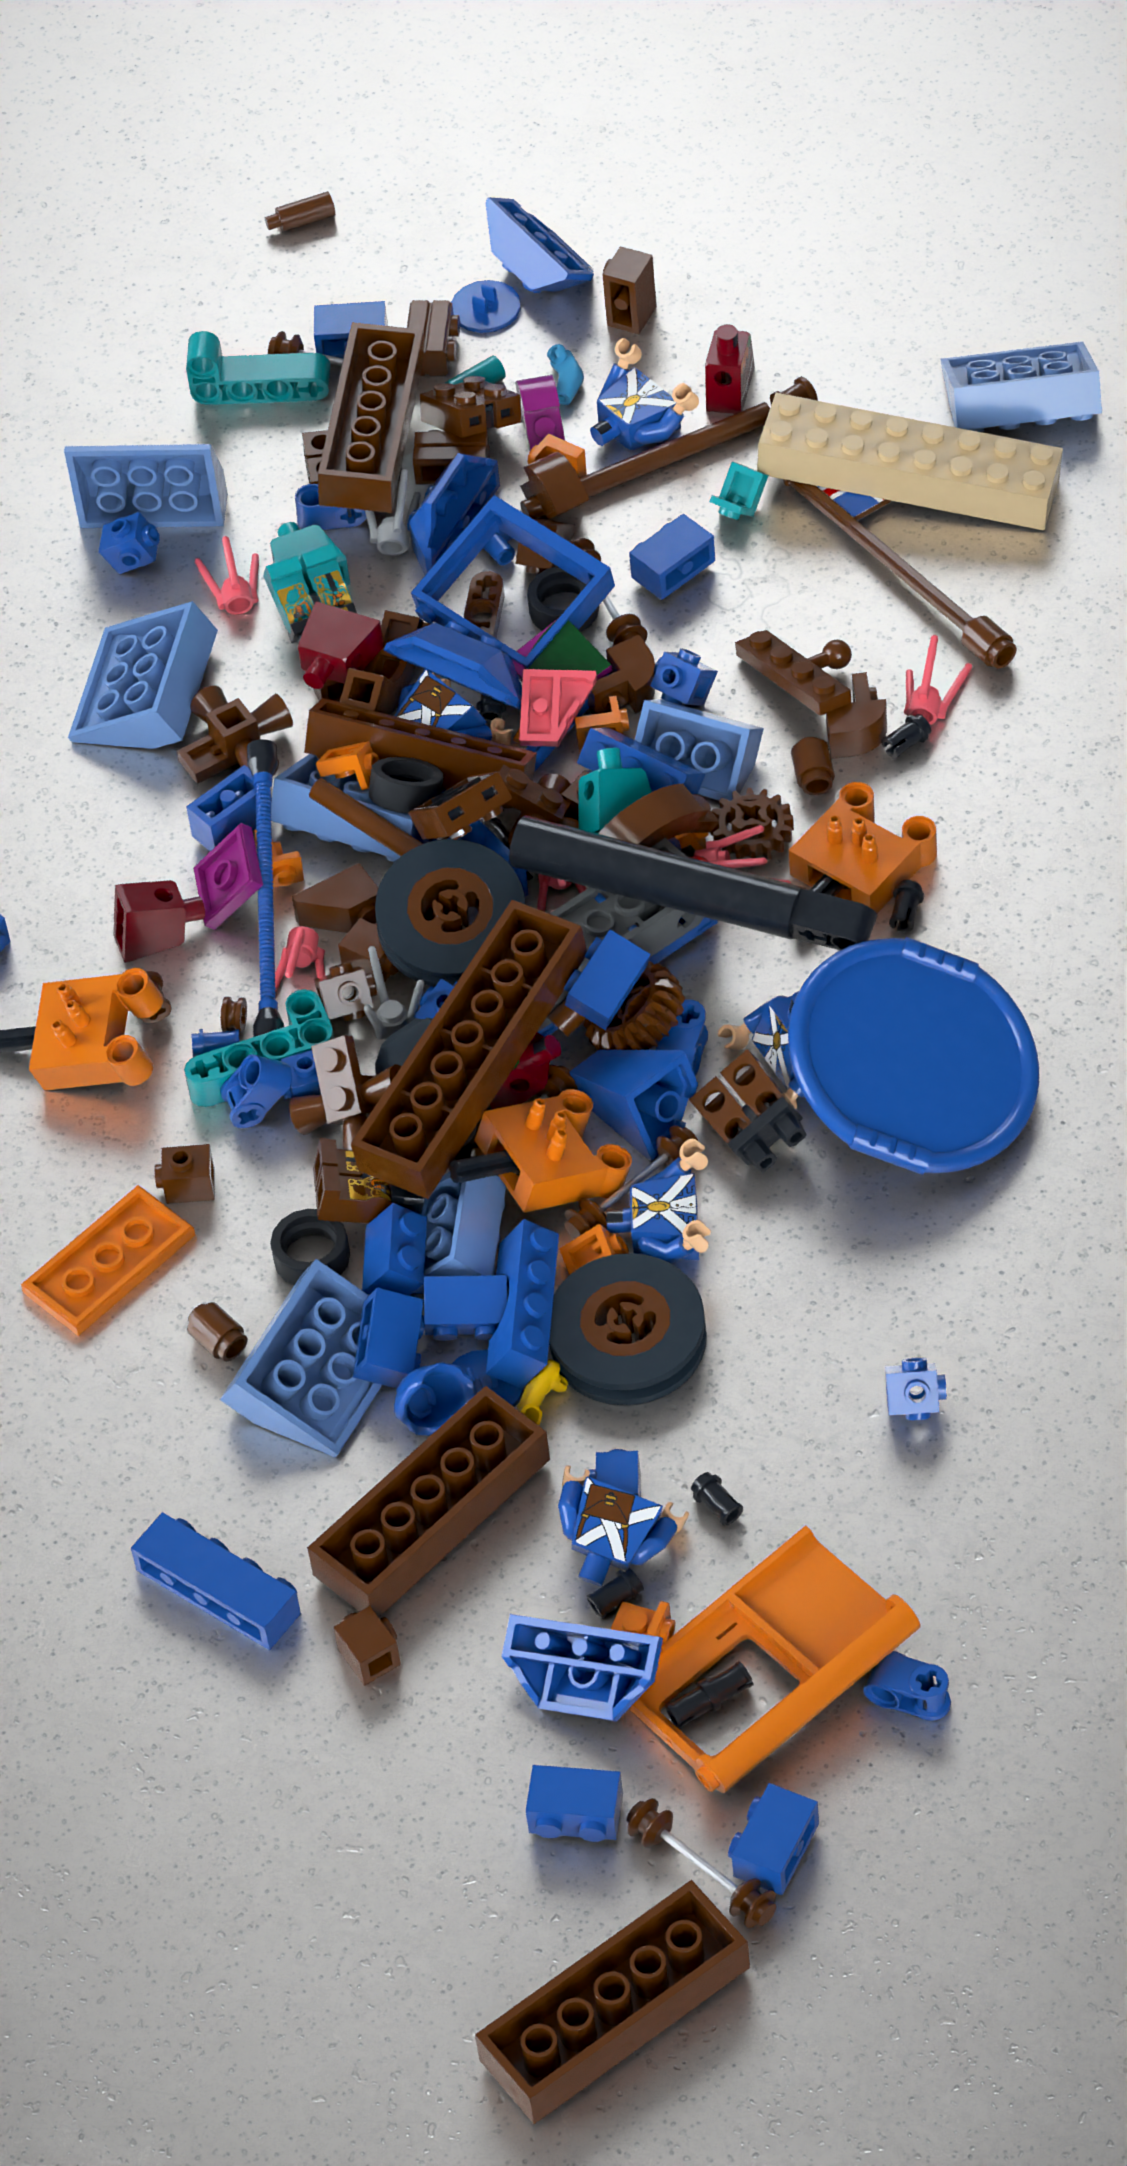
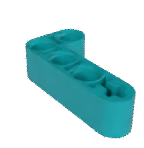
[186,331,331,405]
[184,989,334,1107]

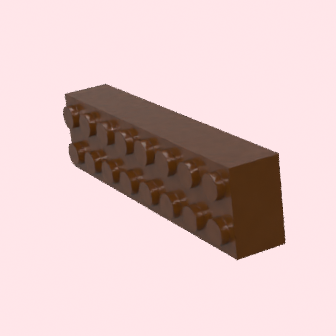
[350,900,587,1199]

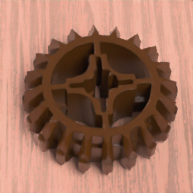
[583,961,686,1050]

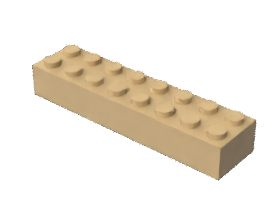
[757,393,1063,530]

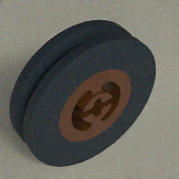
[375,839,525,987]
[549,1253,707,1405]

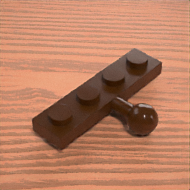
[735,630,852,716]

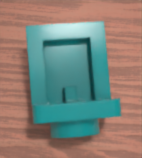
[709,462,769,520]

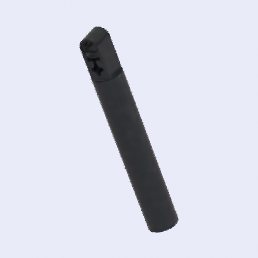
[509,815,877,950]

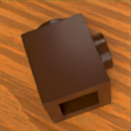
[154,1144,215,1204]
[333,1606,401,1686]

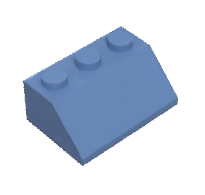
[635,699,764,801]
[413,1172,506,1294]

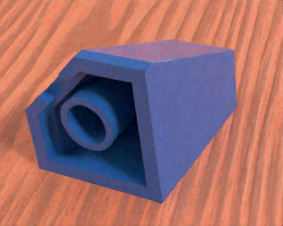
[569,1049,698,1161]

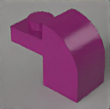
[515,374,565,451]

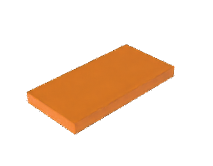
[21,1185,196,1336]

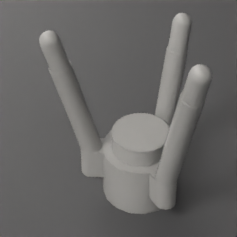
[365,468,421,555]
[364,946,424,1040]

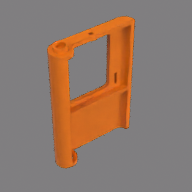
[629,1525,921,1793]

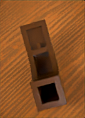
[340,610,424,715]
[598,783,720,847]

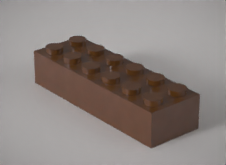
[318,322,423,513]
[307,1386,550,1617]
[475,1879,750,2124]

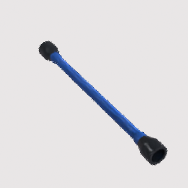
[247,739,284,1037]

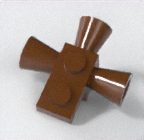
[177,686,293,784]
[499,765,579,846]
[289,1035,402,1150]

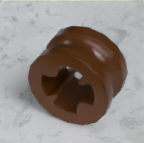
[220,996,247,1033]

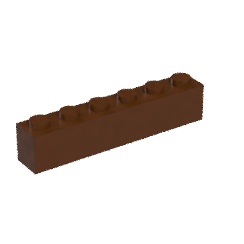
[304,698,537,808]

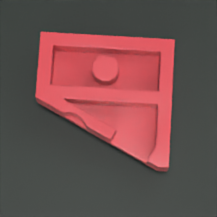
[519,669,597,747]

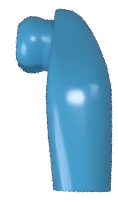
[547,344,584,405]

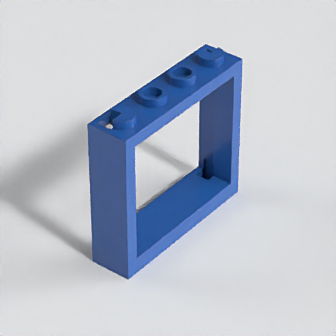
[411,495,615,669]

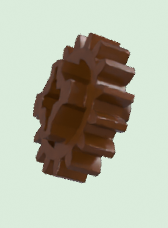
[710,788,794,860]

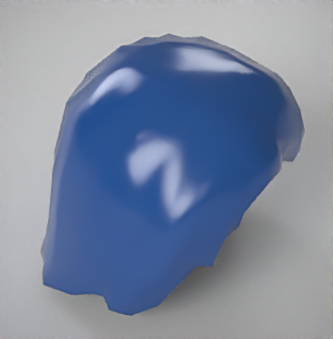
[394,1362,478,1436]

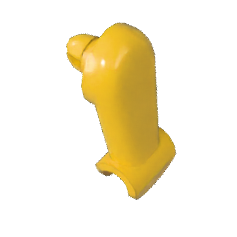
[517,1359,568,1425]

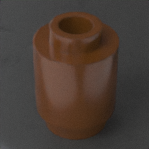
[791,737,835,795]
[187,1302,248,1362]

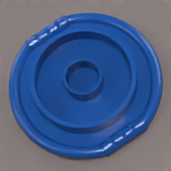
[788,937,1039,1175]

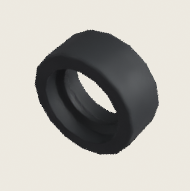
[527,566,599,632]
[369,757,443,814]
[270,1208,350,1285]

